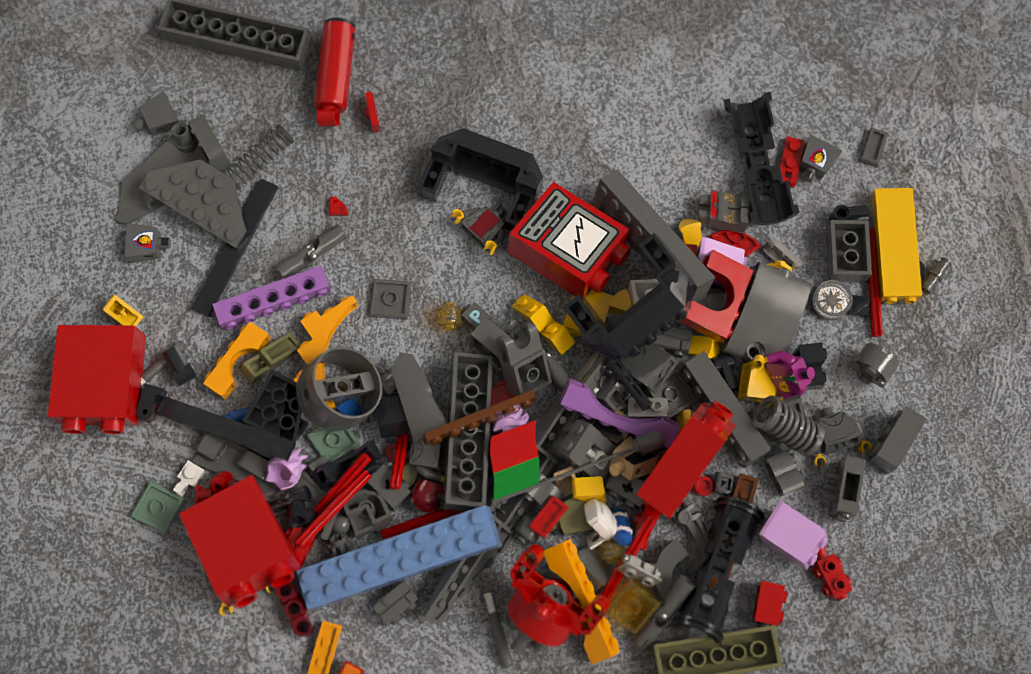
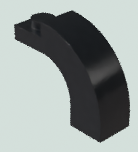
[313,439,382,490]

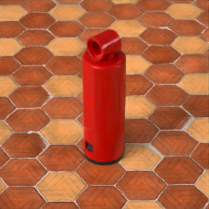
[313,17,356,127]

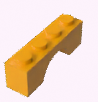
[203,322,271,400]

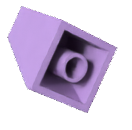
[697,237,747,289]
[759,501,828,570]

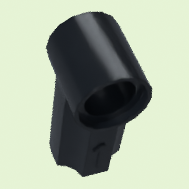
[829,205,870,222]
[162,345,197,386]
[711,353,739,392]
[288,501,324,533]

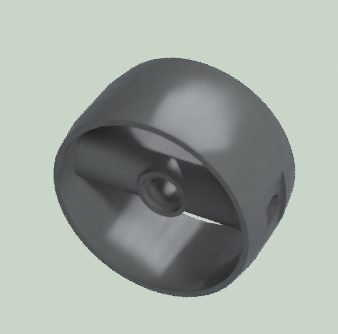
[296,347,382,431]

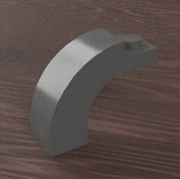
[654,538,689,612]

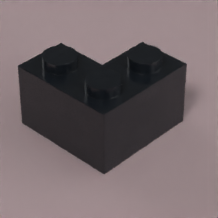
[792,342,827,391]

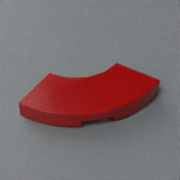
[709,230,761,257]

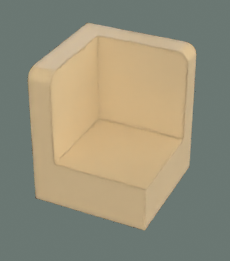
[553,466,576,498]

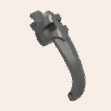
[660,499,712,576]

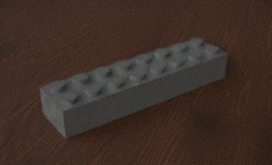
[158,0,312,71]
[593,170,715,303]
[442,352,493,512]

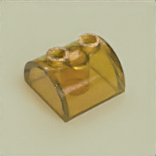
[606,578,661,635]

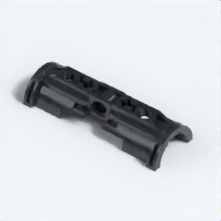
[723,92,799,225]
[671,496,765,645]

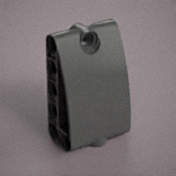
[721,261,812,368]

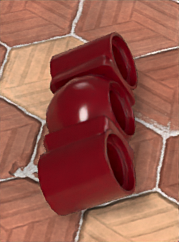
[276,582,314,637]

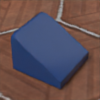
[336,397,362,416]

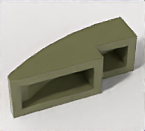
[241,332,301,384]

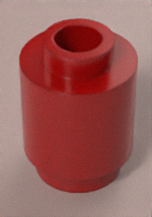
[209,471,234,494]

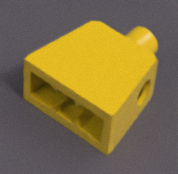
[737,361,782,402]

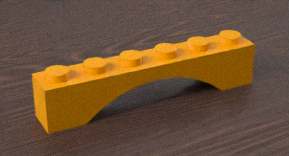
[544,539,620,665]

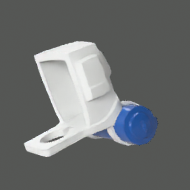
[584,499,633,550]

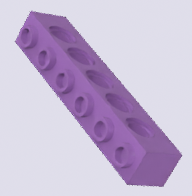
[213,265,331,330]

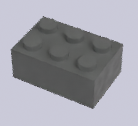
[826,220,872,282]
[868,406,927,475]

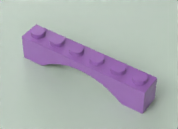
[560,378,680,449]

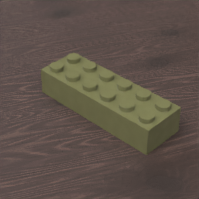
[652,625,783,674]

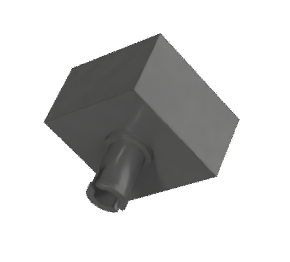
[471,316,518,368]

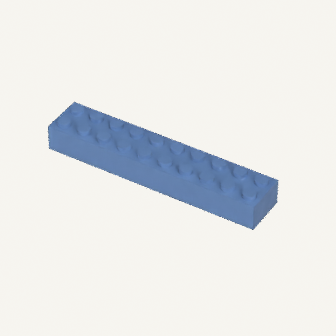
[297,505,502,610]

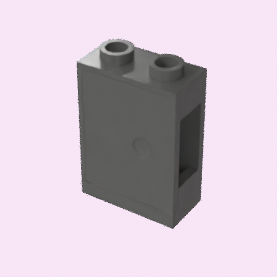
[610,343,678,394]
[821,456,866,522]

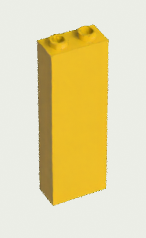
[871,188,922,304]

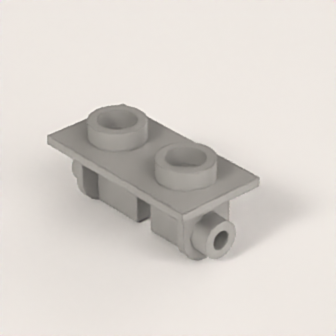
[763,238,803,274]
[628,398,669,417]
[617,554,662,587]

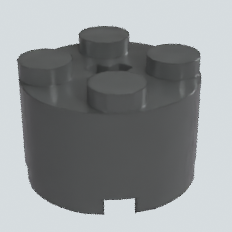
[851,343,899,388]

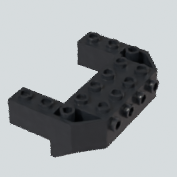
[417,128,543,231]
[563,233,695,358]

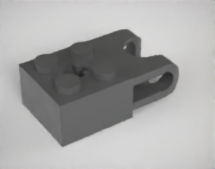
[496,321,552,397]

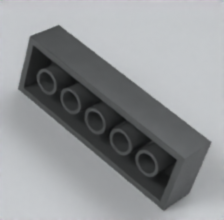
[680,351,771,469]

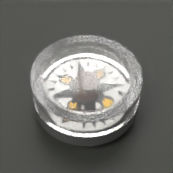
[811,280,853,320]

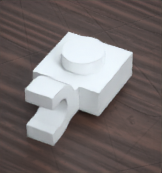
[173,460,206,497]

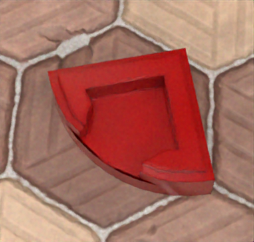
[329,196,349,216]

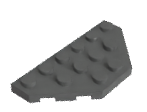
[139,159,247,248]

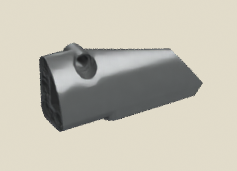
[116,115,231,225]

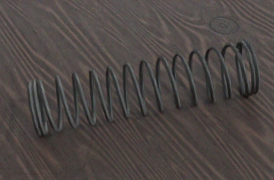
[224,124,294,189]

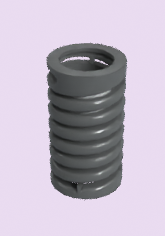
[753,396,825,456]

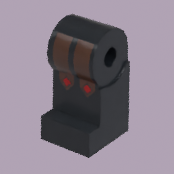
[136,384,168,423]

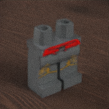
[698,190,749,233]

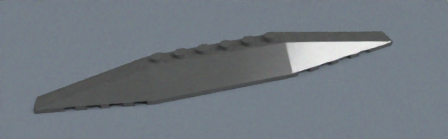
[423,352,603,626]

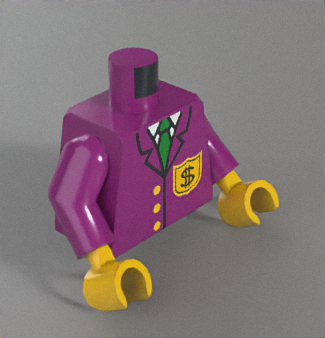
[753,351,815,401]

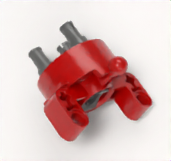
[506,544,610,654]

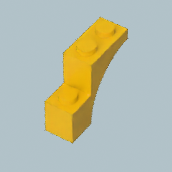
[511,294,575,355]

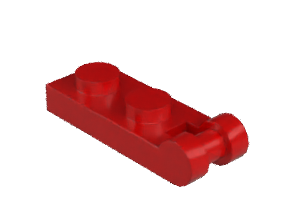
[780,136,805,188]

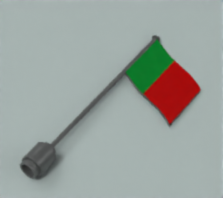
[490,420,664,506]

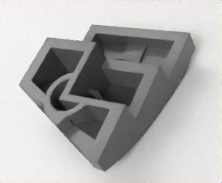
[581,355,647,412]

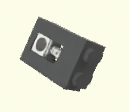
[549,419,616,480]

